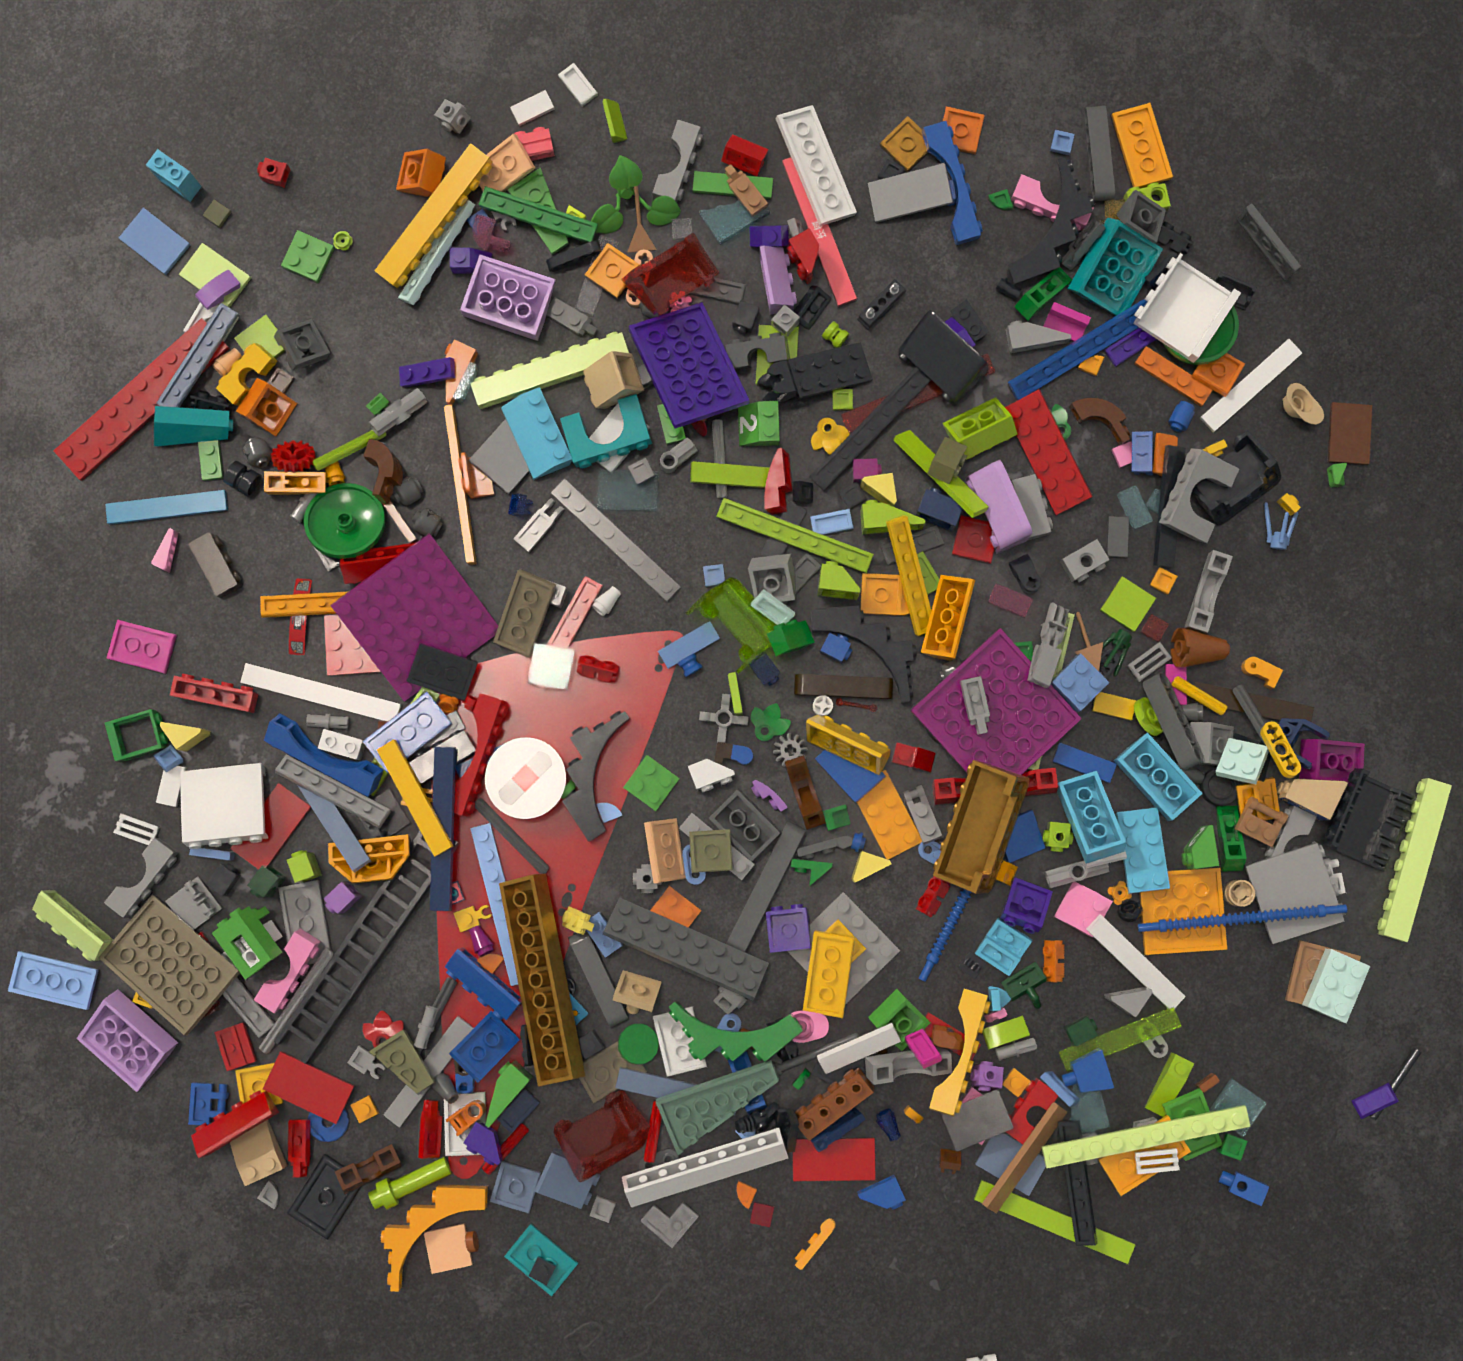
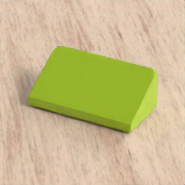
[603,99,627,143]

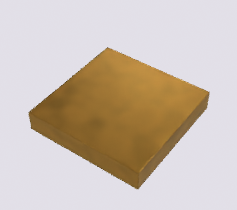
[880,116,928,172]

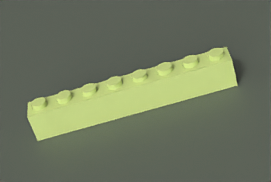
[470,332,629,409]
[1377,778,1452,942]

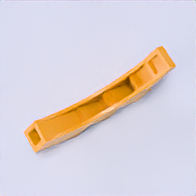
[381,1185,488,1292]

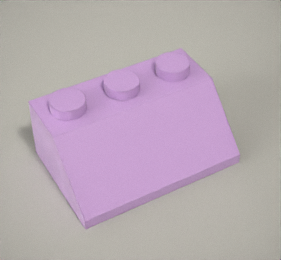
[760,246,797,315]

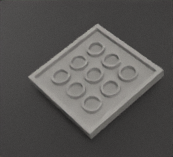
[788,892,900,1005]

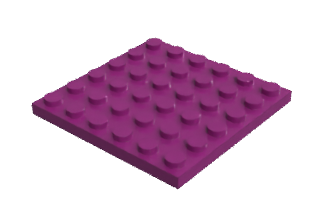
[330,533,498,702]
[910,628,1082,775]

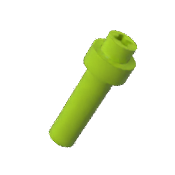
[368,1157,452,1210]

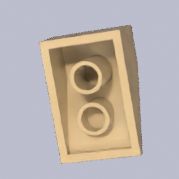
[230,1120,288,1186]

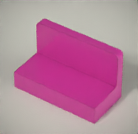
[1043,302,1091,342]

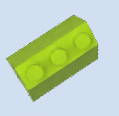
[943,397,1018,460]
[817,561,860,600]

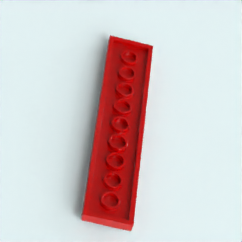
[53,318,230,481]

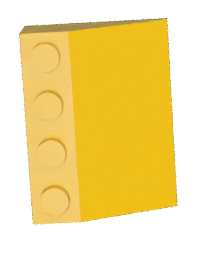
[806,715,891,775]

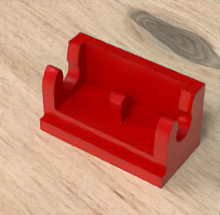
[721,134,769,176]

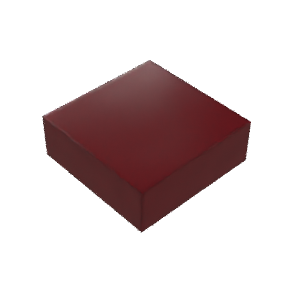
[750,1202,774,1227]

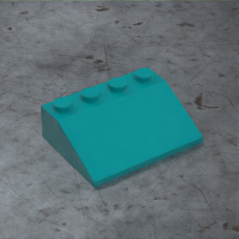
[1068,218,1163,316]

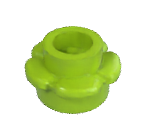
[333,231,353,251]

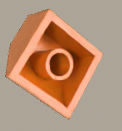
[396,149,446,197]
[236,378,297,436]

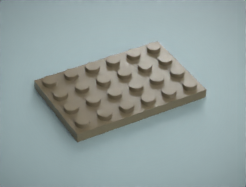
[99,895,240,1036]

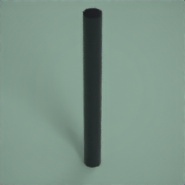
[1370,1048,1422,1120]

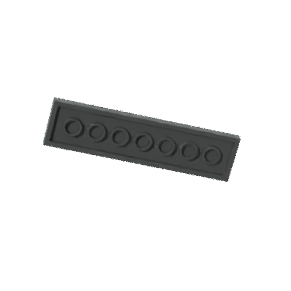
[602,897,769,1001]

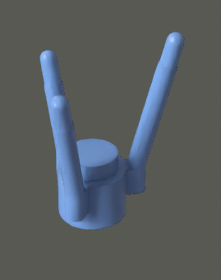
[1264,502,1298,550]

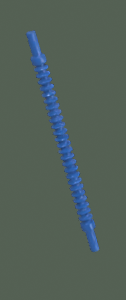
[919,889,973,982]
[1138,904,1347,932]

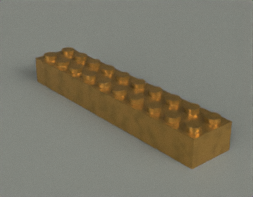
[499,874,585,1086]

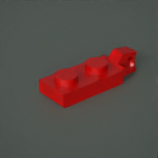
[418,1100,442,1159]
[288,1119,310,1177]

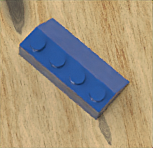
[445,947,522,1020]

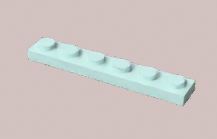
[398,200,475,305]

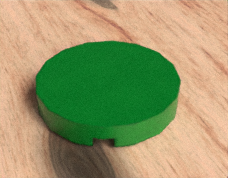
[618,1024,659,1065]

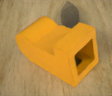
[1241,657,1283,690]

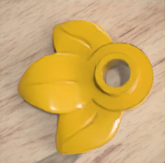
[811,418,850,455]

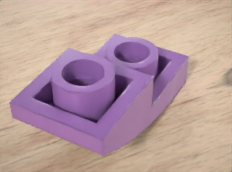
[195,269,240,310]
[751,780,788,812]

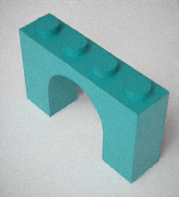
[560,394,652,468]

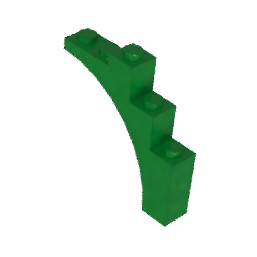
[669,1001,805,1062]

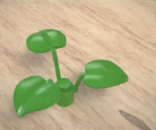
[591,155,681,233]

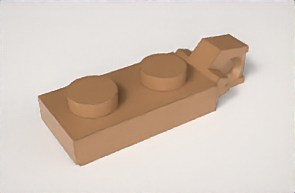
[725,164,768,217]

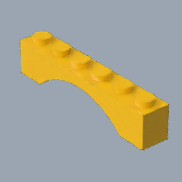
[929,989,991,1117]

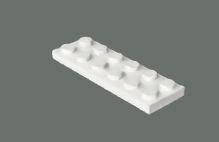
[775,105,857,226]

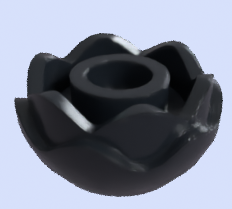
[1117,900,1143,922]

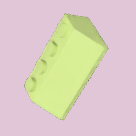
[32,890,114,961]

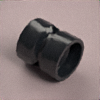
[223,460,262,497]

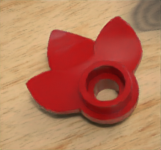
[363,1010,404,1048]

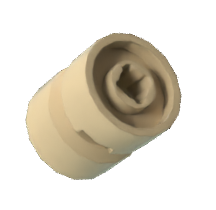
[1223,880,1255,906]

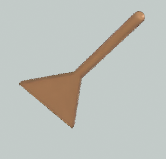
[627,186,657,252]

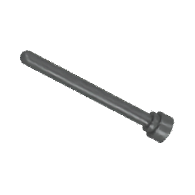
[773,1033,860,1077]

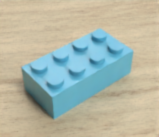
[1057,771,1126,864]

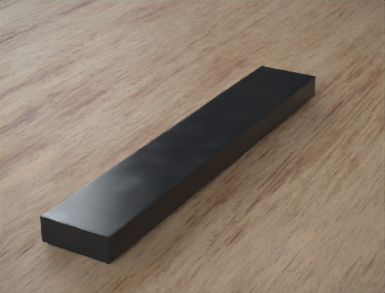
[1153,445,1186,568]
[1058,1120,1098,1246]

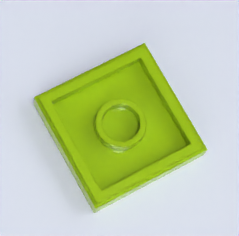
[234,315,285,358]
[1100,576,1156,632]
[728,672,743,716]

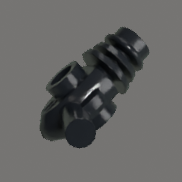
[735,1102,779,1133]

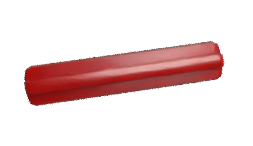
[644,1101,662,1163]
[482,1123,529,1175]

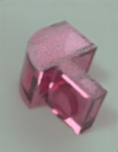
[472,214,511,252]

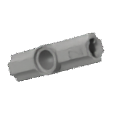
[368,388,427,436]
[1045,861,1109,888]

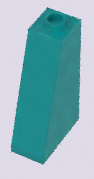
[154,406,233,446]

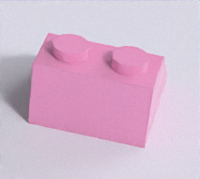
[1054,882,1113,937]

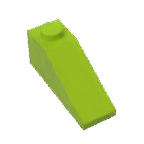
[1145,1052,1194,1117]

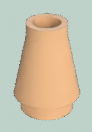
[212,348,242,376]

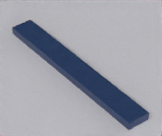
[430,747,456,911]

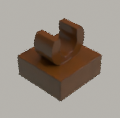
[939,1148,961,1174]

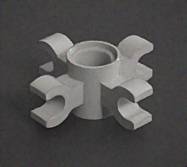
[699,694,748,743]

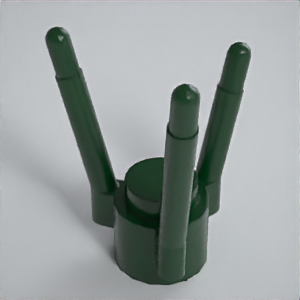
[1103,629,1133,676]

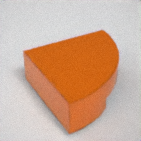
[477,954,504,974]
[737,1180,757,1209]

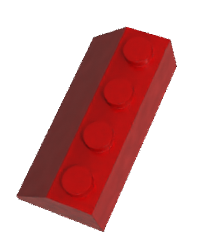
[191,1090,279,1158]

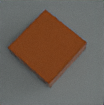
[1195,1073,1220,1093]

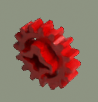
[271,440,316,473]

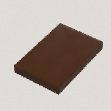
[1328,402,1372,465]

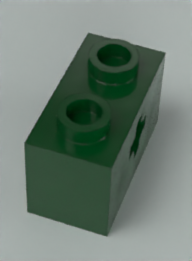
[247,865,287,898]

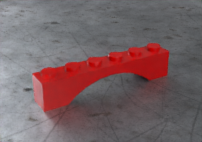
[454,693,508,817]
[932,768,1058,805]

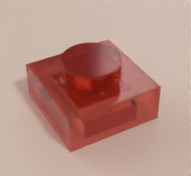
[1141,614,1169,642]

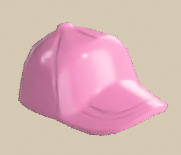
[792,1011,829,1043]

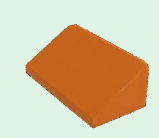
[1153,433,1178,476]

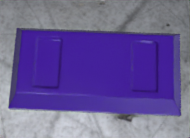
[1351,1083,1399,1119]

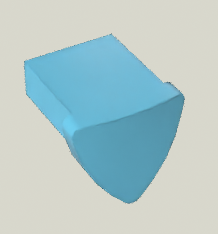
[988,986,1011,1011]

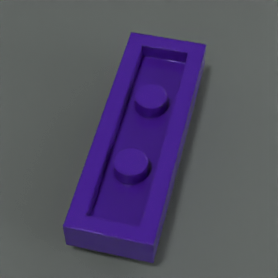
[399,357,455,388]

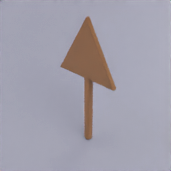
[1075,612,1104,671]

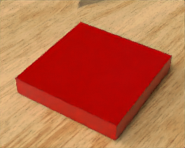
[951,515,994,564]

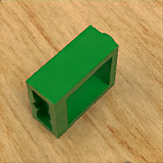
[105,709,168,762]

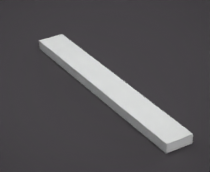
[240,663,401,721]

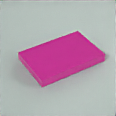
[107,620,177,674]

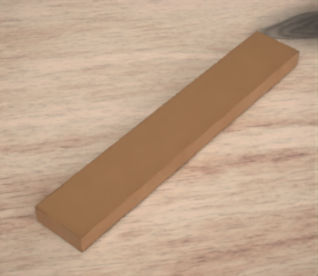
[982,1102,1067,1213]

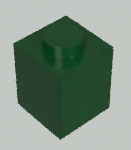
[1064,1016,1098,1047]

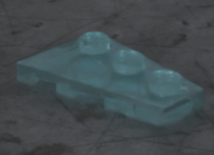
[699,201,770,245]
[1070,1084,1110,1134]

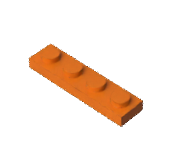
[1134,346,1213,407]

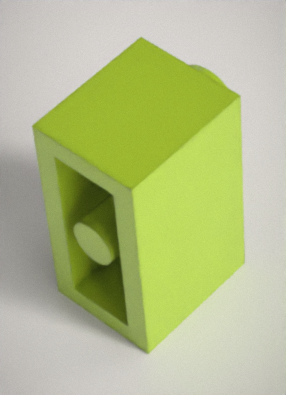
[287,850,322,883]

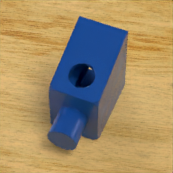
[1061,1048,1114,1092]
[1218,1171,1269,1206]

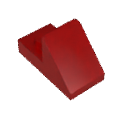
[892,743,936,773]

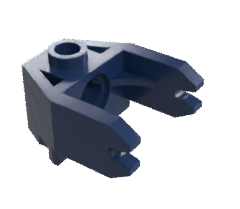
[1273,718,1330,770]

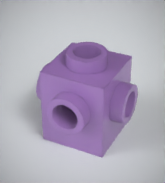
[970,1061,1004,1092]

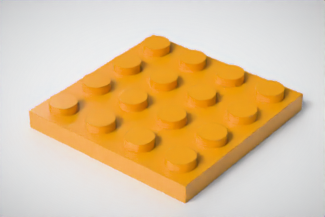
[1139,868,1227,955]

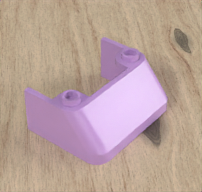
[965,460,1033,554]

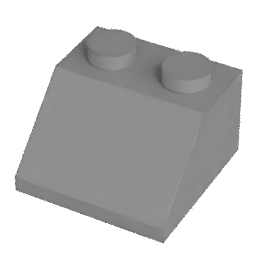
[748,554,796,602]
[1190,722,1234,766]

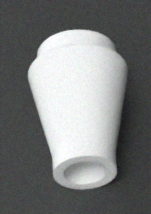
[592,586,621,616]

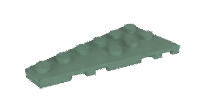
[656,1060,779,1155]

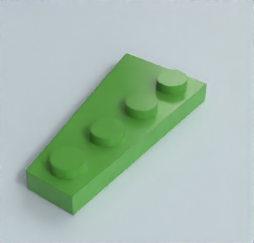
[508,168,569,255]

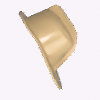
[1282,383,1324,425]

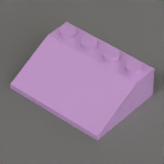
[460,255,556,341]
[77,989,178,1092]

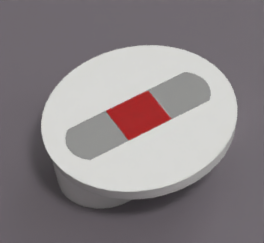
[485,738,566,819]

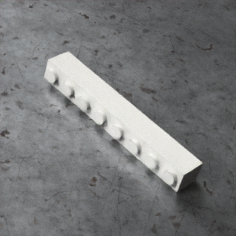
[622,1128,788,1207]

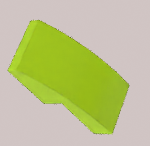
[982,1016,1030,1050]

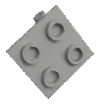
[165,877,222,930]

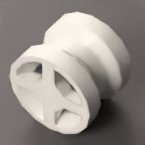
[813,695,833,716]

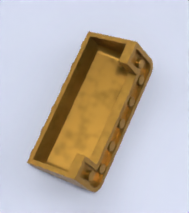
[933,760,1029,894]

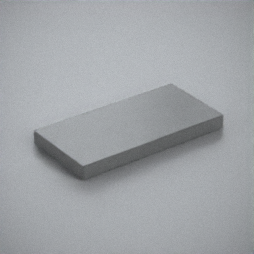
[868,163,953,223]
[278,880,332,965]

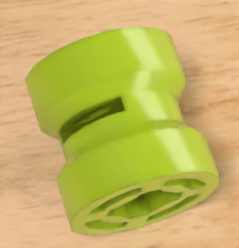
[822,321,850,348]

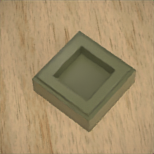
[203,200,231,228]

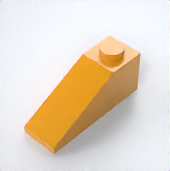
[264,471,326,495]

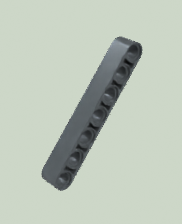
[726,821,806,952]

